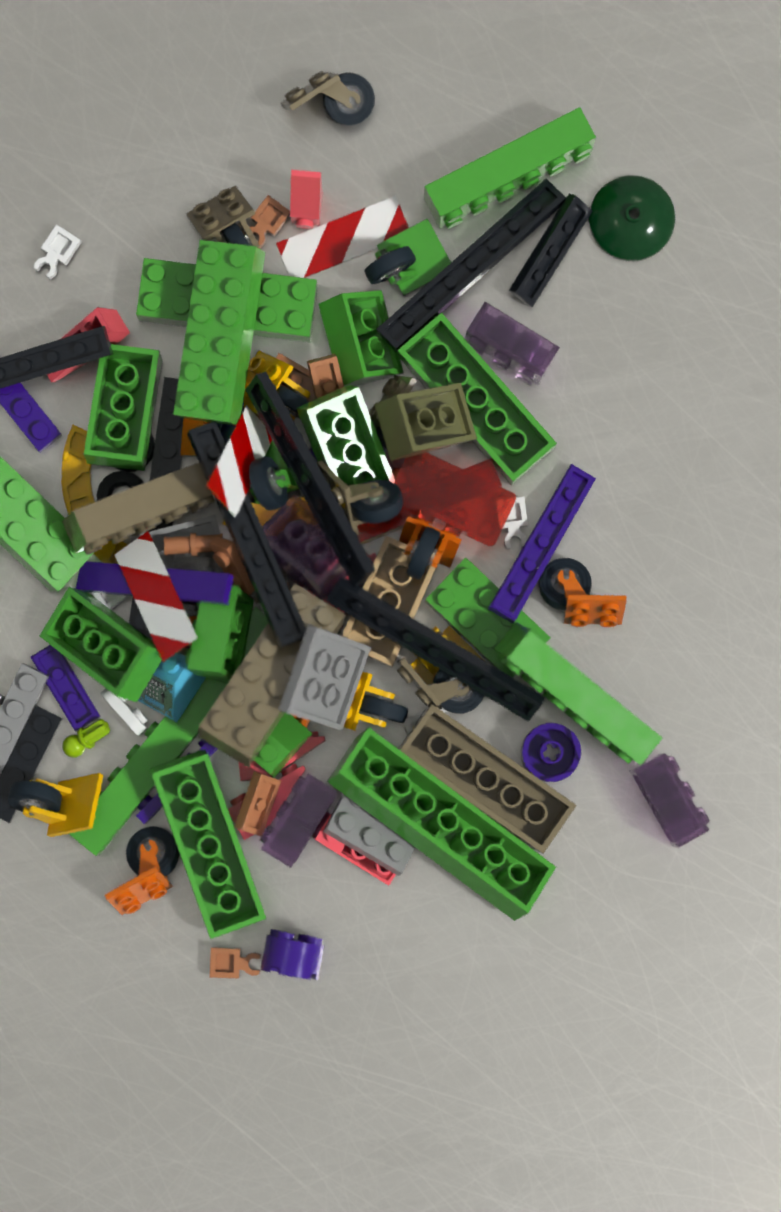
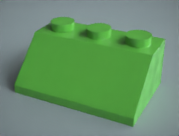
[318,290,404,387]
[186,586,254,684]
[204,710,313,778]

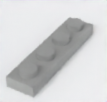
[0,663,50,776]

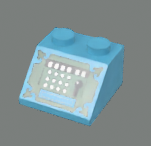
[138,638,205,723]

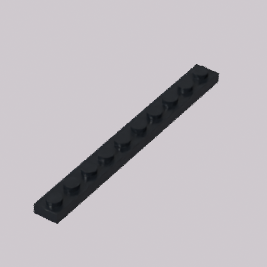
[129,377,183,640]

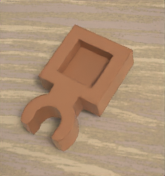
[244,195,290,249]
[210,947,261,979]

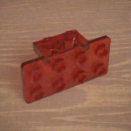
[394,453,516,547]

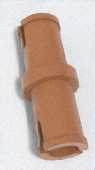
[164,533,223,556]

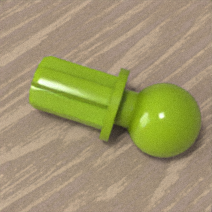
[62,719,110,758]

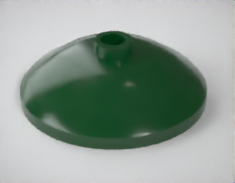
[589,175,675,261]

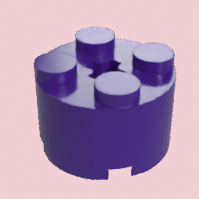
[521,723,581,782]
[260,929,325,980]

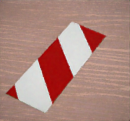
[276,196,409,278]
[206,405,272,517]
[115,531,197,662]

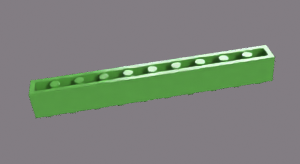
[69,606,268,856]

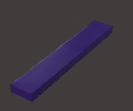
[488,464,596,624]
[75,561,234,605]

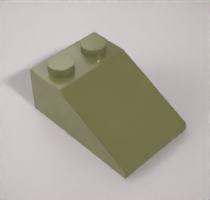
[375,383,477,461]

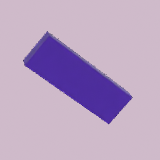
[31,645,101,732]

